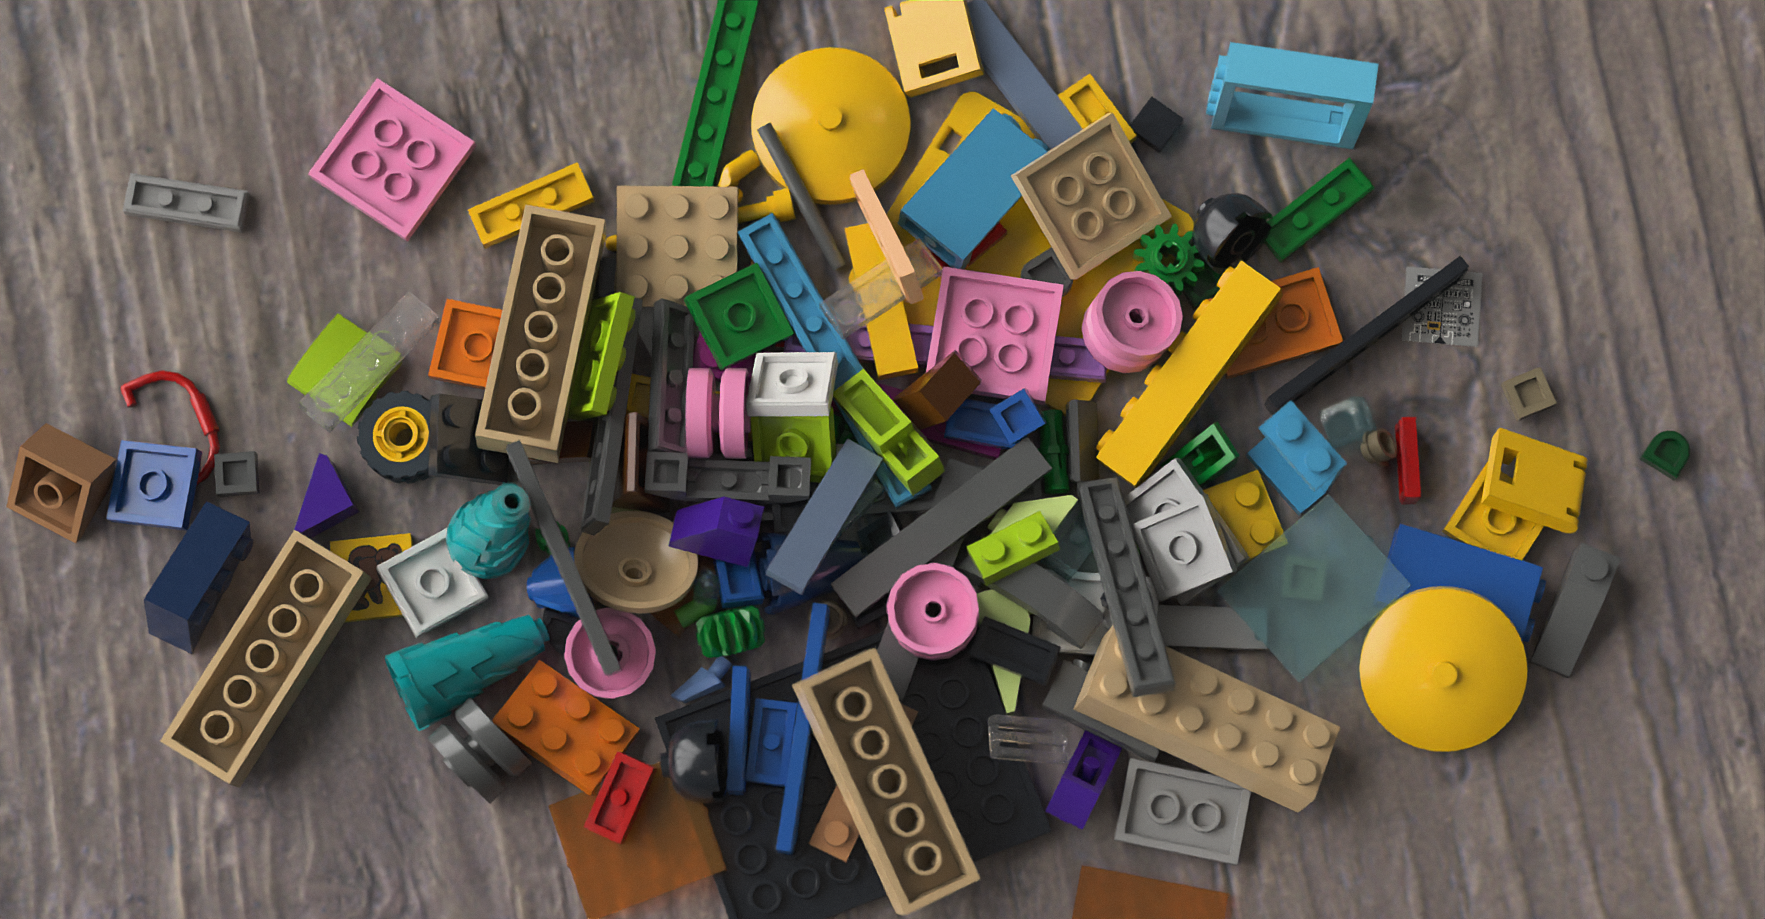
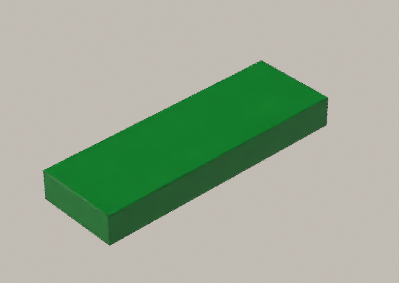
[1264,157,1375,263]

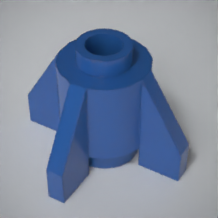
[527,547,596,618]

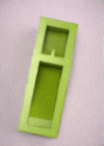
[833,369,945,496]

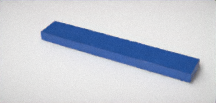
[776,602,830,855]

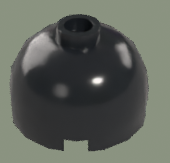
[1192,193,1273,274]
[661,719,727,803]

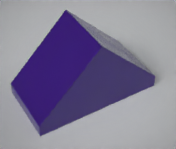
[294,453,359,539]

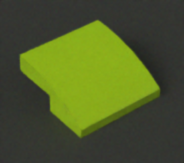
[287,313,403,427]

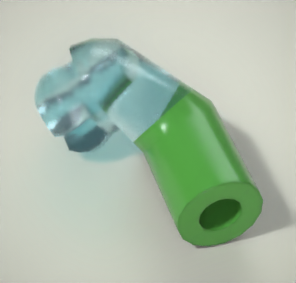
[674,569,720,628]

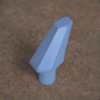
[671,656,732,703]

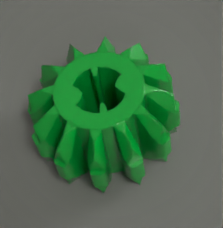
[696,606,765,658]

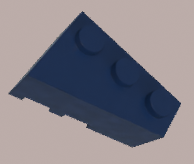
[144,501,254,654]

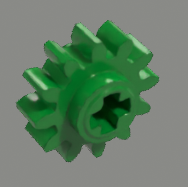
[1133,224,1205,296]

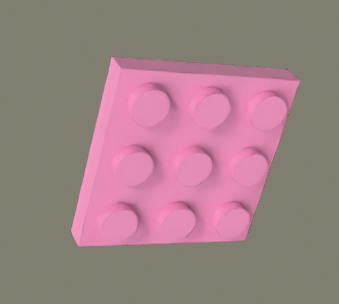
[308,78,476,242]
[926,267,1064,405]

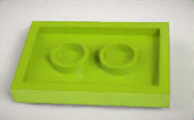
[568,292,636,421]

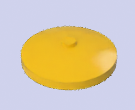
[751,47,910,205]
[1359,586,1527,752]

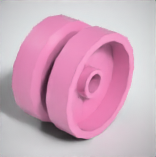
[1081,271,1183,374]
[686,368,751,459]
[887,563,979,661]
[564,607,656,699]

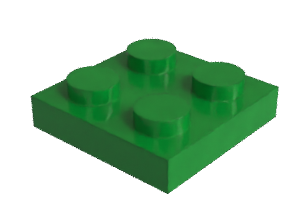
[684,263,794,371]

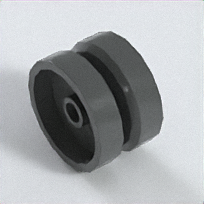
[427,698,533,804]

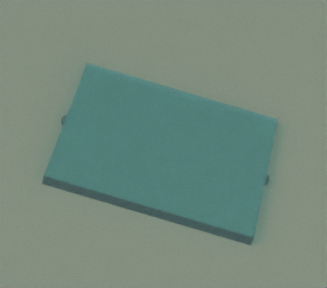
[1217,494,1411,683]

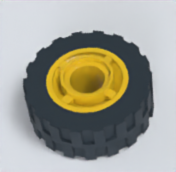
[357,391,431,484]

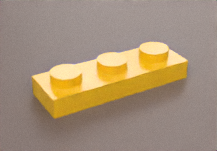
[468,162,595,249]

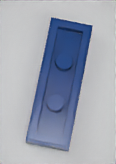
[727,666,751,795]

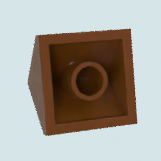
[612,412,670,513]

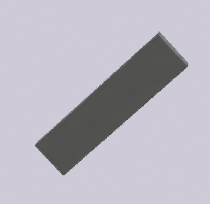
[647,298,695,453]

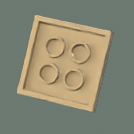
[1011,113,1172,280]
[616,186,738,307]

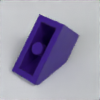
[668,497,764,567]
[1046,730,1122,830]

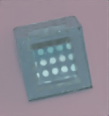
[1318,397,1377,449]

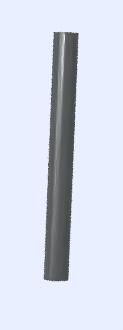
[757,122,847,271]

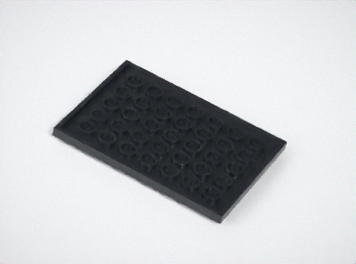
[655,610,1052,919]

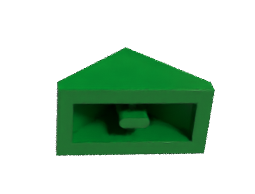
[1161,422,1240,487]

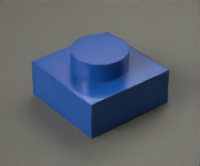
[989,388,1047,445]

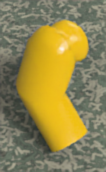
[717,150,761,204]

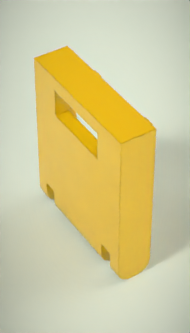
[885,0,985,98]
[1481,428,1588,534]

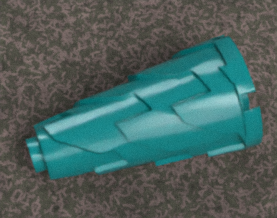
[446,483,531,579]
[385,614,550,731]

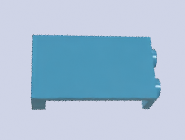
[898,108,1050,269]
[1246,401,1347,516]

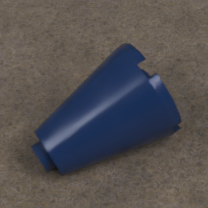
[755,533,868,615]

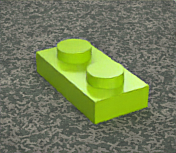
[967,511,1060,586]

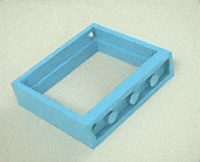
[1206,42,1378,149]

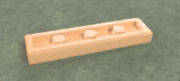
[850,170,924,304]

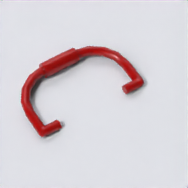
[121,370,220,486]

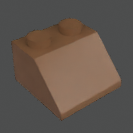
[6,423,116,543]

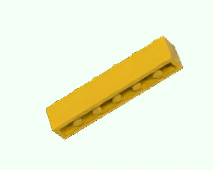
[1096,261,1283,488]

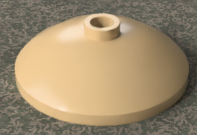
[574,511,698,613]

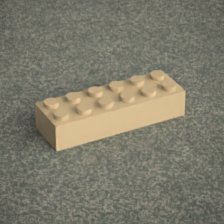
[475,204,606,463]
[160,530,372,788]
[1073,626,1340,813]
[792,648,981,915]

